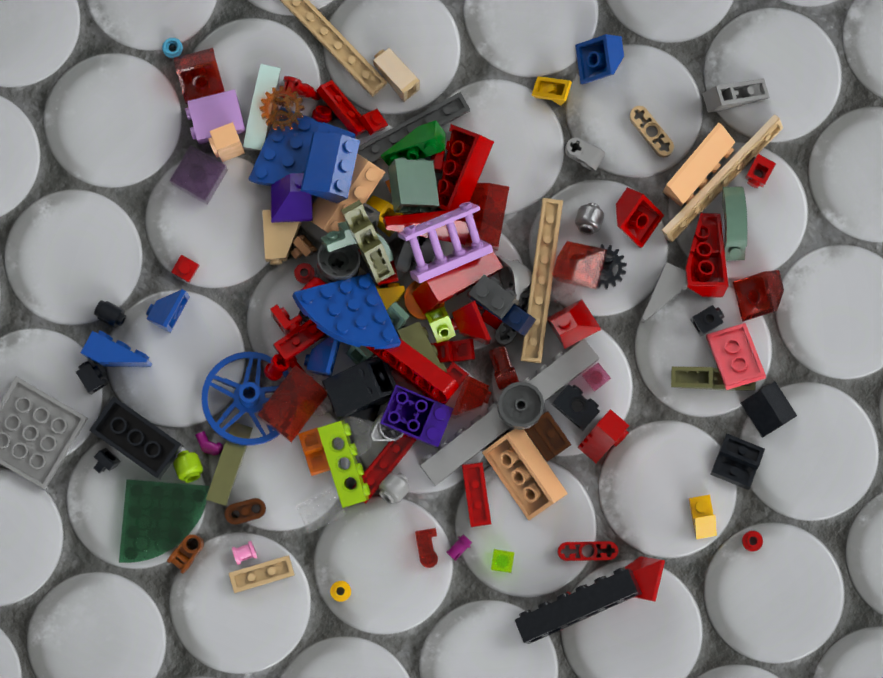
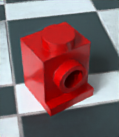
[745,154,776,188]

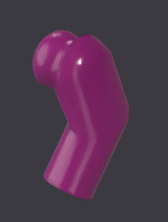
[195,431,223,456]

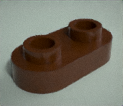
[225,498,266,525]

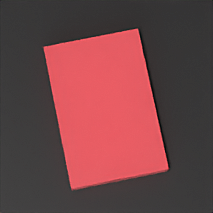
[706,323,766,390]

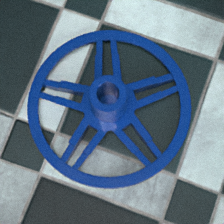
[201,352,297,446]

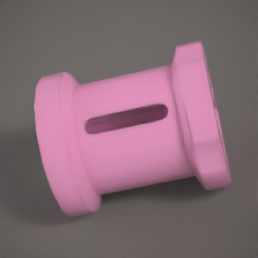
[232,541,257,565]

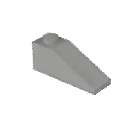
[702,78,770,113]
[640,262,687,323]

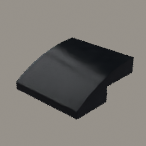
[710,433,765,490]

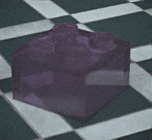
[170,145,228,205]

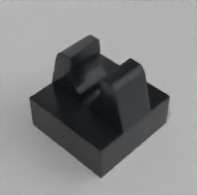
[94,448,121,474]

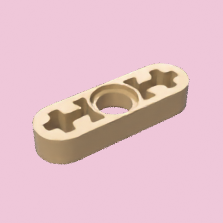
[629,106,674,158]

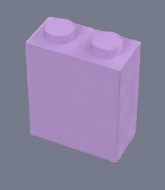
[185,89,246,144]

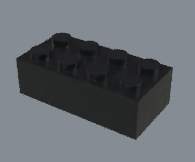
[89,396,184,480]

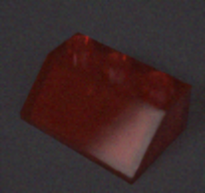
[465,183,509,251]
[257,365,327,443]

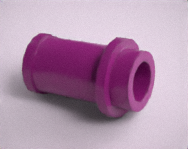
[446,534,472,561]

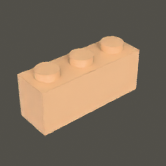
[208,122,245,162]

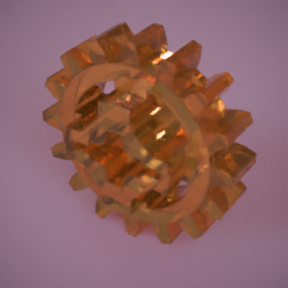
[259,86,305,131]

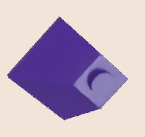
[271,173,313,223]

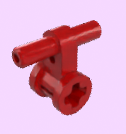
[279,76,321,101]
[264,354,306,381]

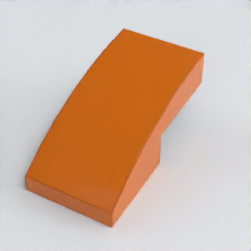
[298,427,330,476]

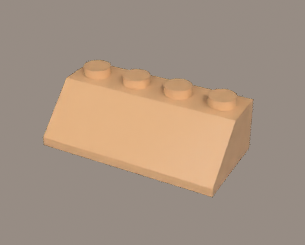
[663,123,735,207]
[311,154,386,233]
[482,429,568,520]

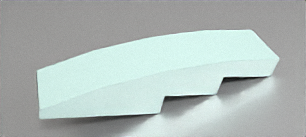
[243,64,281,150]

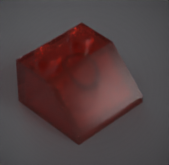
[174,48,225,104]

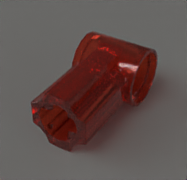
[488,346,519,390]

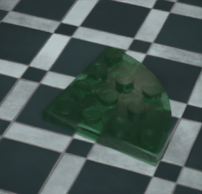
[119,479,210,563]

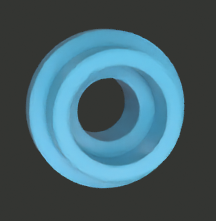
[162,38,183,58]

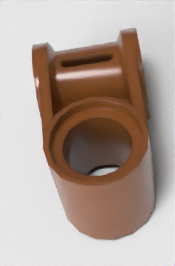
[167,535,204,574]

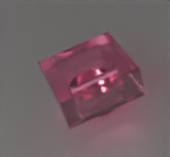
[582,362,611,392]

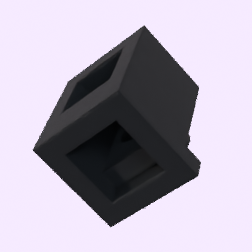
[690,305,724,336]
[76,361,109,395]

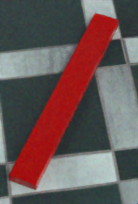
[351,362,469,504]

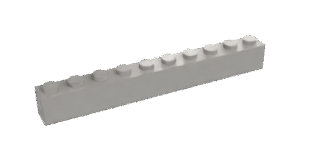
[420,339,599,486]

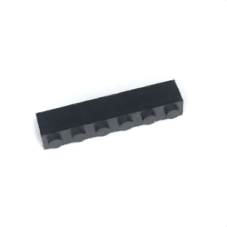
[515,567,642,644]

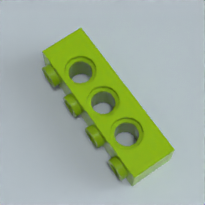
[317,420,370,508]

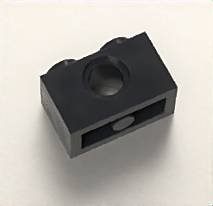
[552,384,600,431]

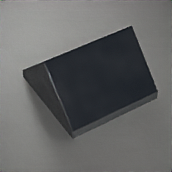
[740,381,797,438]

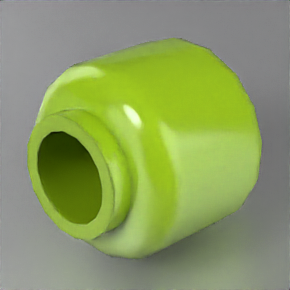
[173,450,203,483]

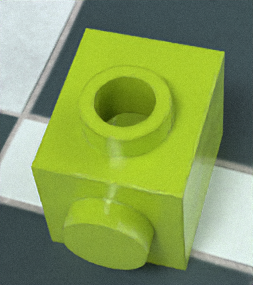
[425,306,456,343]

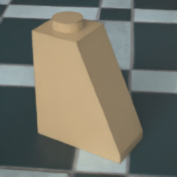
[373,48,420,102]
[262,210,302,265]

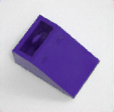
[380,385,454,448]

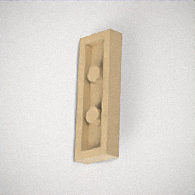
[229,555,295,593]

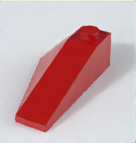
[383,210,469,245]
[685,213,729,297]

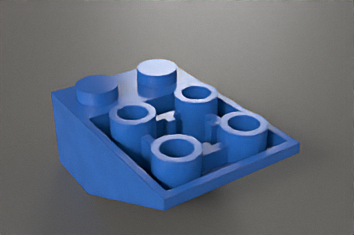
[80,330,152,367]

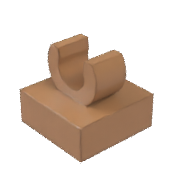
[291,235,317,259]

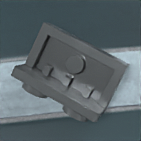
[469,274,519,319]

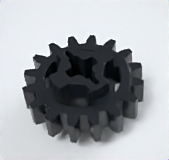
[582,244,627,290]

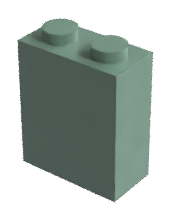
[388,157,440,214]

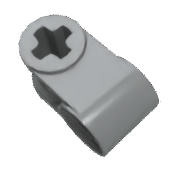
[565,137,605,171]

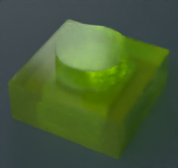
[491,549,514,573]

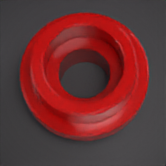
[312,105,332,123]
[294,263,315,284]
[742,531,763,552]

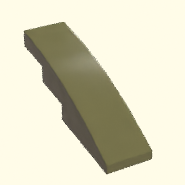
[341,200,395,283]
[671,366,756,391]
[206,422,253,506]

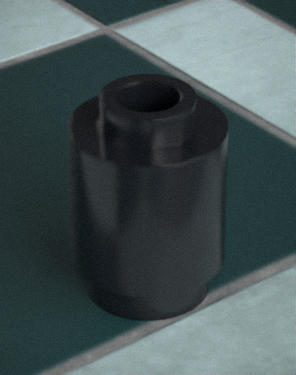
[94,300,126,328]

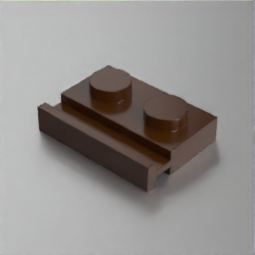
[524,411,572,462]

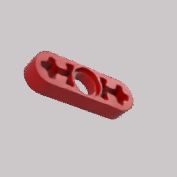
[557,541,618,561]

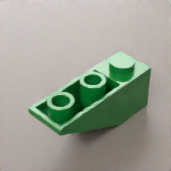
[381,120,446,166]

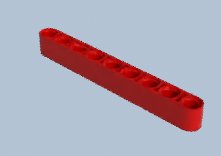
[301,277,459,403]

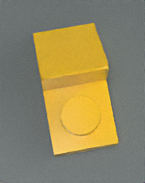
[532,76,572,106]
[689,495,717,539]

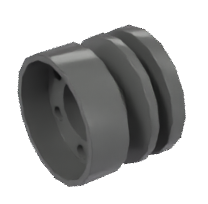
[316,244,361,284]

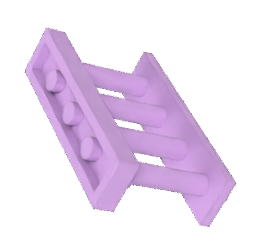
[397,202,493,283]

